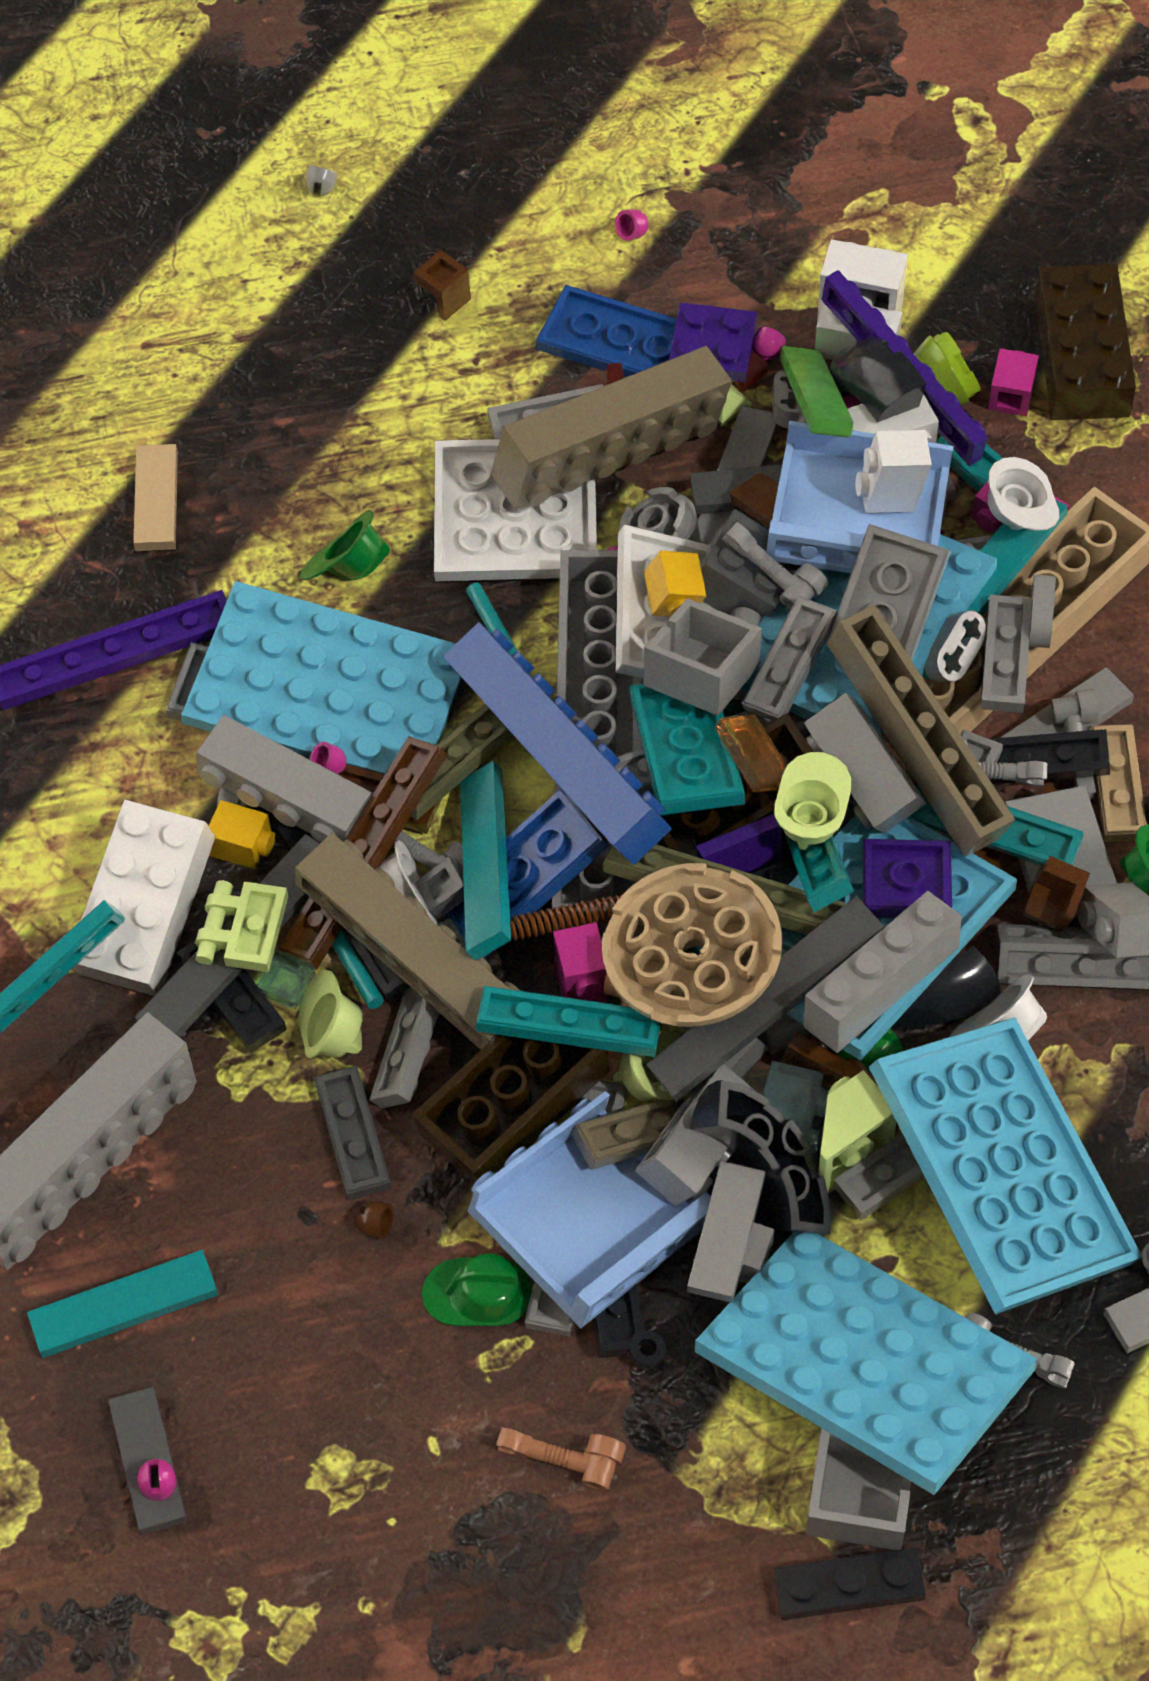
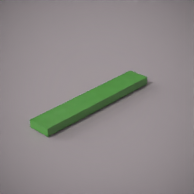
[779,346,854,438]

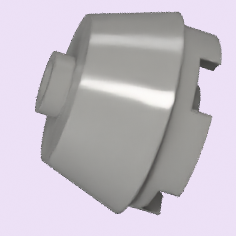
[619,487,700,543]

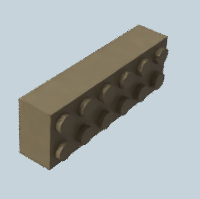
[491,345,732,510]

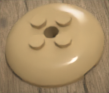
[602,863,782,1027]

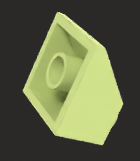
[818,1070,896,1193]

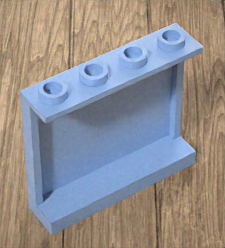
[766,421,953,573]
[468,1091,711,1328]

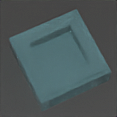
[256,951,316,1010]

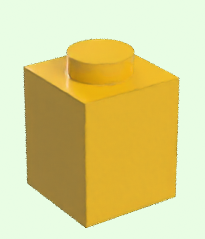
[644,550,706,618]
[209,800,275,870]

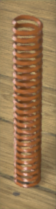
[510,893,624,941]

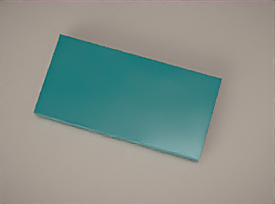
[629,684,745,815]

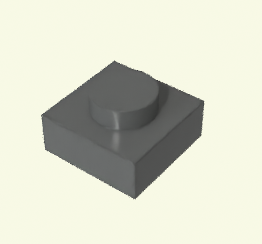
[415,856,464,919]

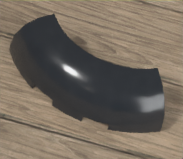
[828,336,926,423]
[891,946,1001,1030]
[691,1080,831,1235]

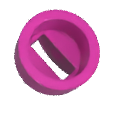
[615,209,649,241]
[753,327,786,361]
[309,742,347,774]
[137,1459,177,1501]

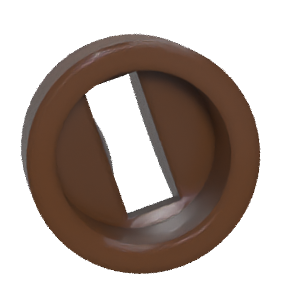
[356,1201,394,1240]

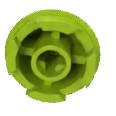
[913,332,981,405]

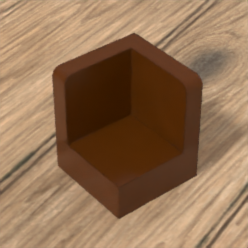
[414,250,471,321]
[1022,856,1090,932]

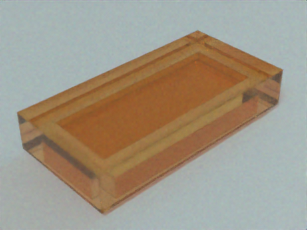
[715,714,787,792]

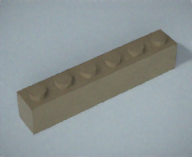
[826,604,1015,857]
[295,832,520,1050]

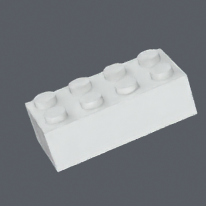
[73,799,215,996]

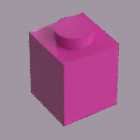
[988,349,1039,417]

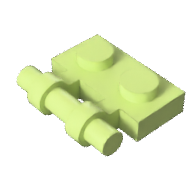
[195,880,289,972]

